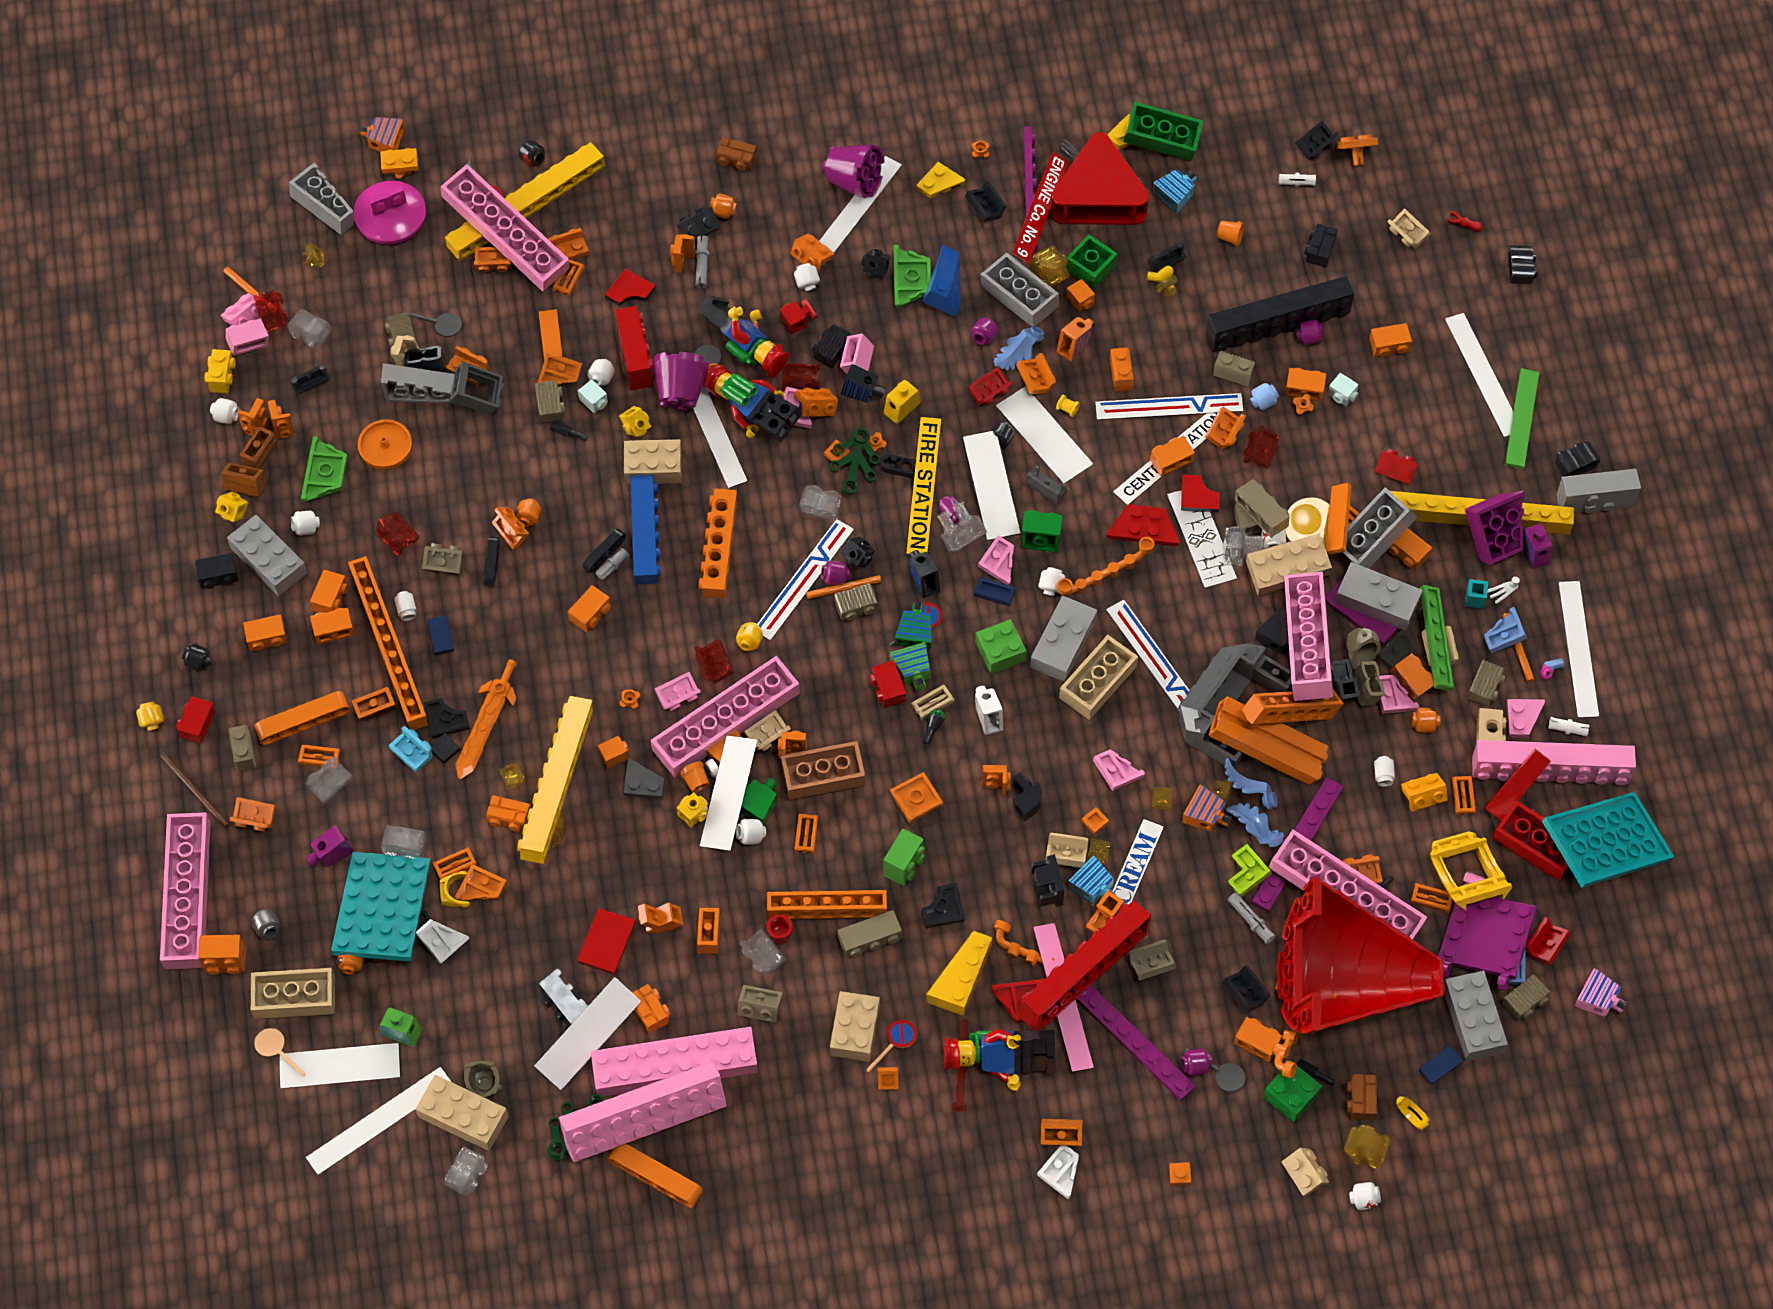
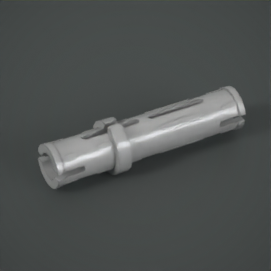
[695,236,709,289]
[1228,892,1276,944]

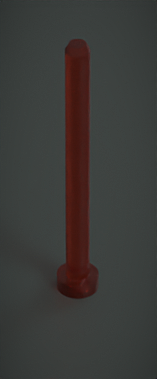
[952,1018,968,1112]

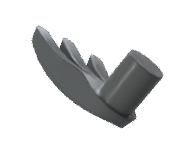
[1060,140,1079,166]

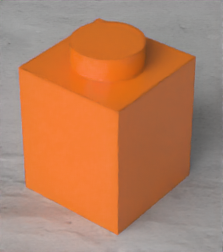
[1066,279,1095,313]
[598,736,630,769]

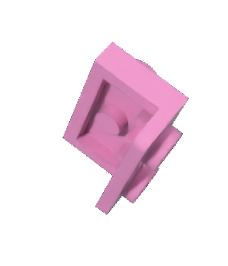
[221,293,267,325]
[654,672,701,711]

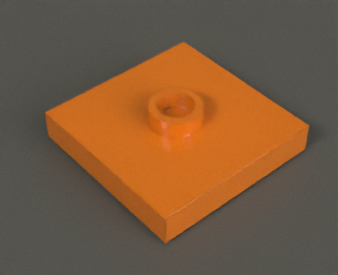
[890,772,943,823]

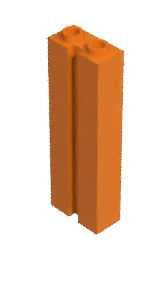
[1208,696,1328,785]

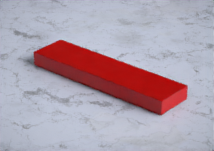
[1485,748,1551,820]

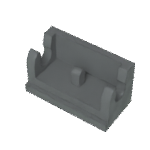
[1027,466,1068,505]

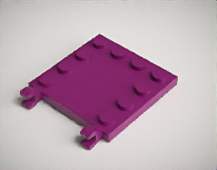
[1438,897,1537,991]

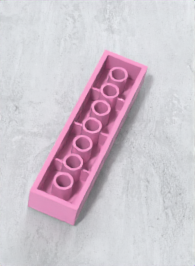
[441,164,569,291]
[1284,572,1333,701]
[651,656,800,778]
[1472,740,1636,785]
[160,813,210,969]
[1268,830,1427,939]
[591,1027,758,1097]
[559,1062,727,1162]

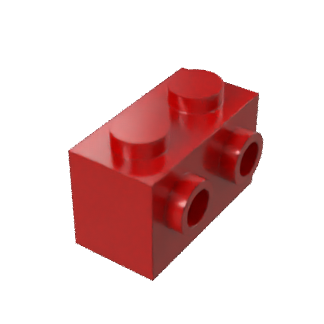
[870,660,906,708]
[176,696,216,744]

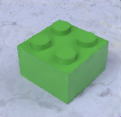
[975,619,1026,674]
[883,829,925,886]

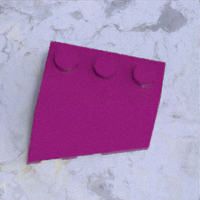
[1465,491,1524,565]

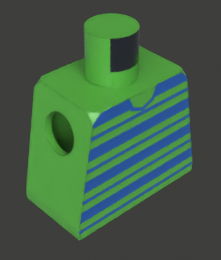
[890,642,930,691]
[379,1008,423,1047]

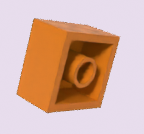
[198,935,246,975]

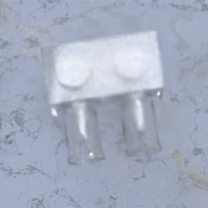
[937,501,987,551]
[1223,526,1264,566]

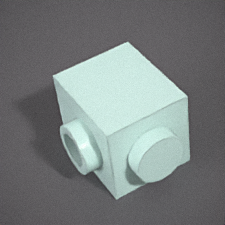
[1328,373,1359,406]
[578,380,608,413]

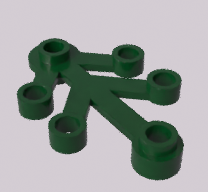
[829,428,880,495]
[548,1094,604,1161]

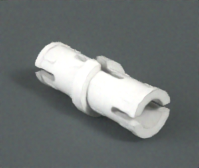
[1279,173,1316,187]
[1548,717,1589,737]

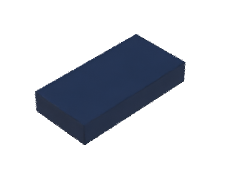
[974,577,1016,607]
[428,616,454,655]
[1419,1045,1463,1086]

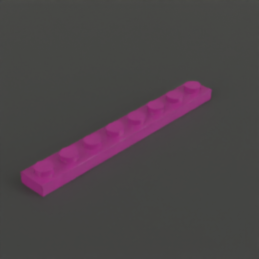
[1024,126,1038,257]
[1251,777,1344,913]
[1075,985,1196,1101]

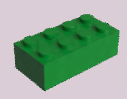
[1123,101,1203,161]

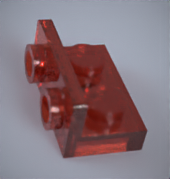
[782,363,821,391]
[1243,426,1280,469]
[375,511,420,555]

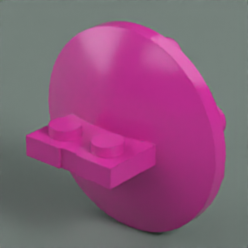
[353,181,426,245]

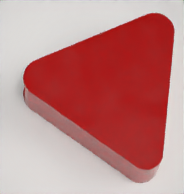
[1051,132,1149,225]

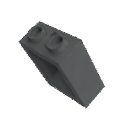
[450,362,504,415]

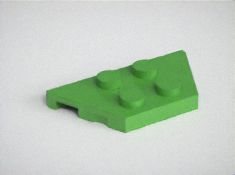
[894,245,931,308]
[301,436,348,502]

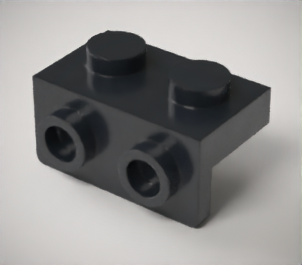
[1295,121,1339,159]
[965,181,1007,222]
[677,206,721,240]
[1222,965,1270,1013]

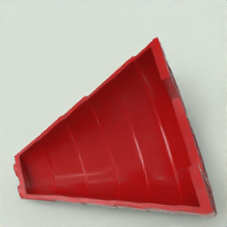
[1277,876,1445,1034]

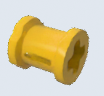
[1056,395,1080,417]

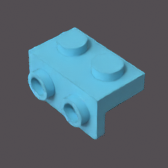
[389,726,433,773]

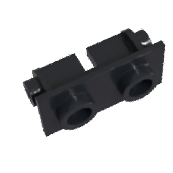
[1147,243,1187,273]
[289,364,330,395]

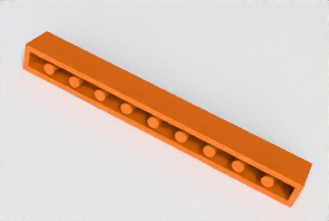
[348,556,429,730]

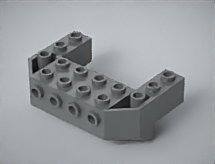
[1178,643,1292,769]

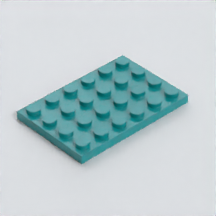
[1542,792,1674,888]
[331,852,431,962]

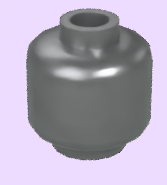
[251,909,281,939]

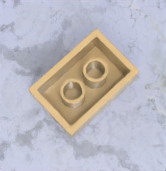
[624,439,682,484]
[830,991,880,1062]

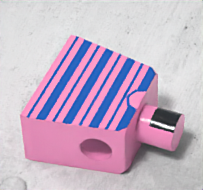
[1575,968,1627,1017]

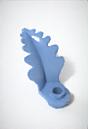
[993,325,1044,371]
[1225,758,1278,810]
[1225,803,1284,847]

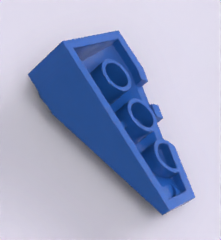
[923,245,961,317]

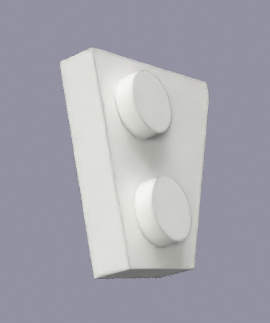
[415,920,469,963]
[1037,1145,1079,1199]

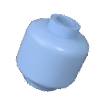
[1250,383,1279,411]

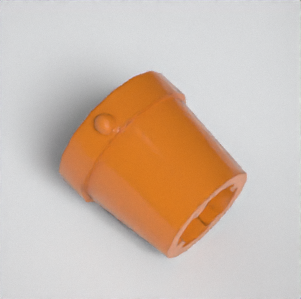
[1217,221,1244,246]
[680,761,710,793]

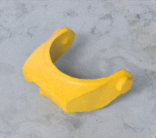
[440,871,470,909]
[1396,1096,1430,1130]

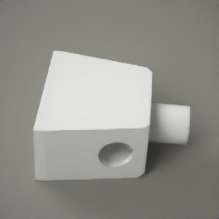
[975,686,1003,735]

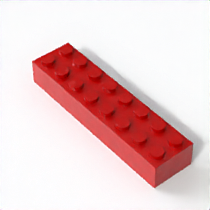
[1020,900,1151,1031]

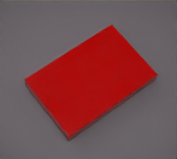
[577,908,636,975]

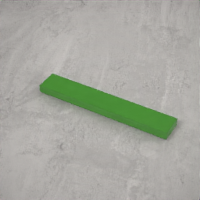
[1505,368,1539,470]
[1420,585,1454,691]

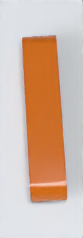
[254,691,350,745]
[608,1144,703,1208]

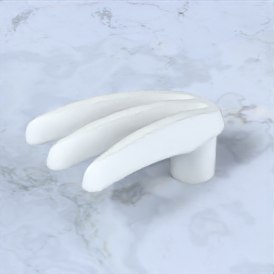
[1487,577,1520,604]

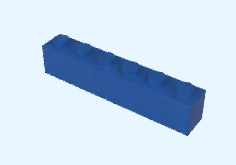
[630,475,661,585]

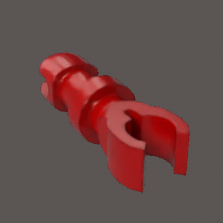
[1447,211,1483,232]

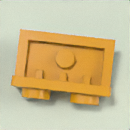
[380,148,418,173]
[1401,773,1448,811]

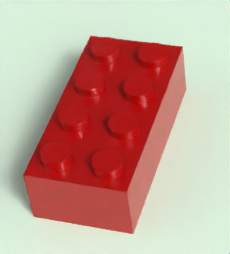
[615,306,655,391]
[1493,800,1569,881]

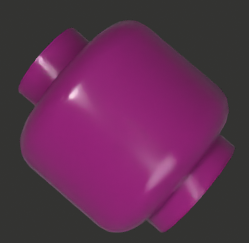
[971,318,998,345]
[1297,320,1325,345]
[821,560,850,585]
[1181,1048,1212,1076]

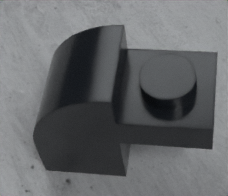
[1331,659,1360,700]
[1013,772,1042,821]

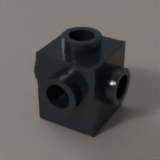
[861,249,891,277]
[841,537,875,567]

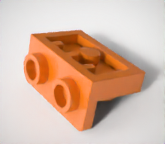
[548,228,589,260]
[446,346,489,387]
[268,400,294,439]
[982,765,1011,797]

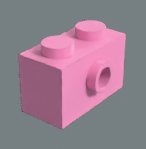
[226,319,269,356]
[840,334,874,374]

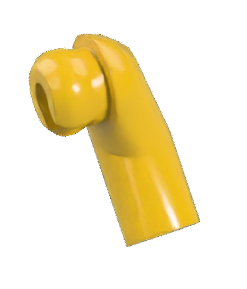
[1147,266,1173,283]

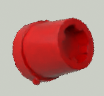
[766,914,794,944]

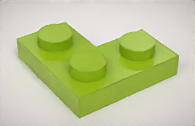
[1228,844,1272,897]

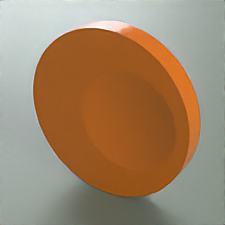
[358,420,412,470]

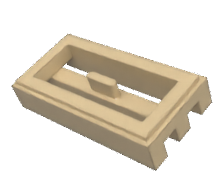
[911,685,954,720]

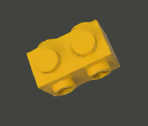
[204,349,236,394]

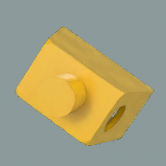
[884,380,921,424]

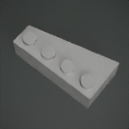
[289,162,354,235]
[381,363,454,403]

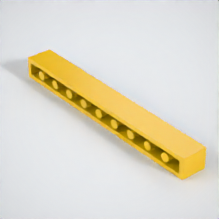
[445,142,605,261]
[1390,491,1574,535]
[517,696,593,864]

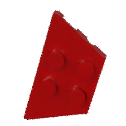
[1107,504,1179,547]
[991,979,1041,1023]

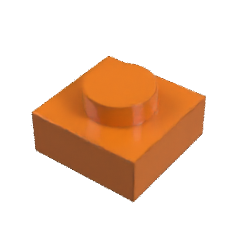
[824,440,850,466]
[1081,807,1109,835]
[878,1067,899,1090]
[1169,1163,1191,1185]

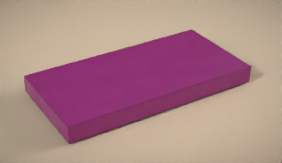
[1325,577,1399,646]

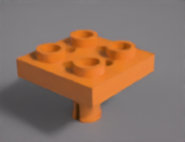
[1335,134,1378,166]

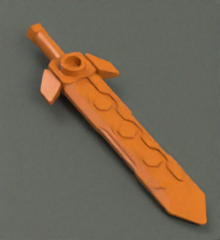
[456,659,517,779]

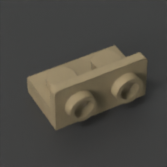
[422,543,465,574]
[737,985,783,1023]

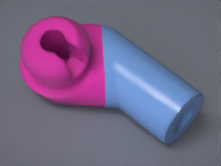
[1540,658,1564,679]

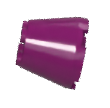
[822,144,885,199]
[653,352,709,412]

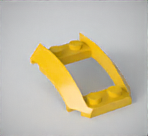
[1430,831,1512,910]

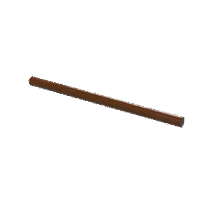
[160,753,229,828]

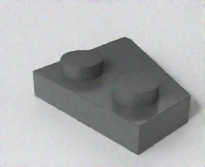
[623,759,665,799]

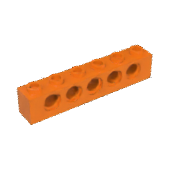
[699,488,737,599]
[1242,689,1344,724]
[767,890,887,920]

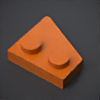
[538,352,583,384]
[454,864,508,901]

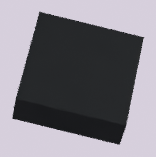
[430,733,461,764]

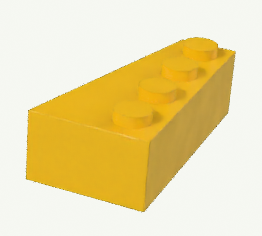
[926,931,992,1016]

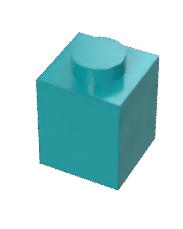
[1465,579,1488,609]

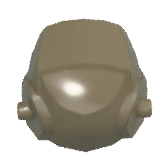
[1346,628,1381,670]
[464,1061,502,1098]

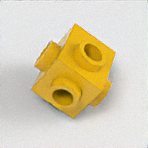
[619,406,651,437]
[215,492,249,522]
[677,792,708,828]

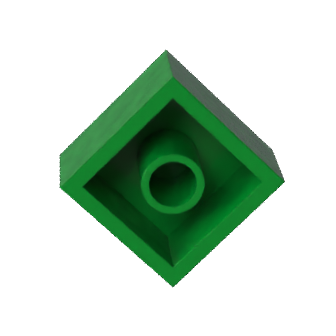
[1065,234,1118,289]
[1021,510,1062,553]
[1263,1061,1322,1123]

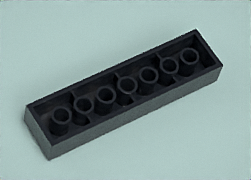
[1206,276,1354,352]

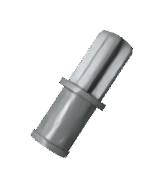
[596,548,629,580]

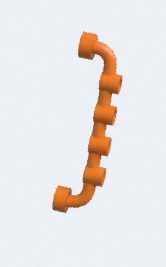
[1057,537,1154,595]
[994,920,1055,970]
[1274,994,1337,1079]

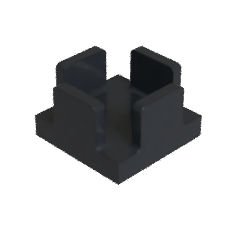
[1031,854,1065,907]

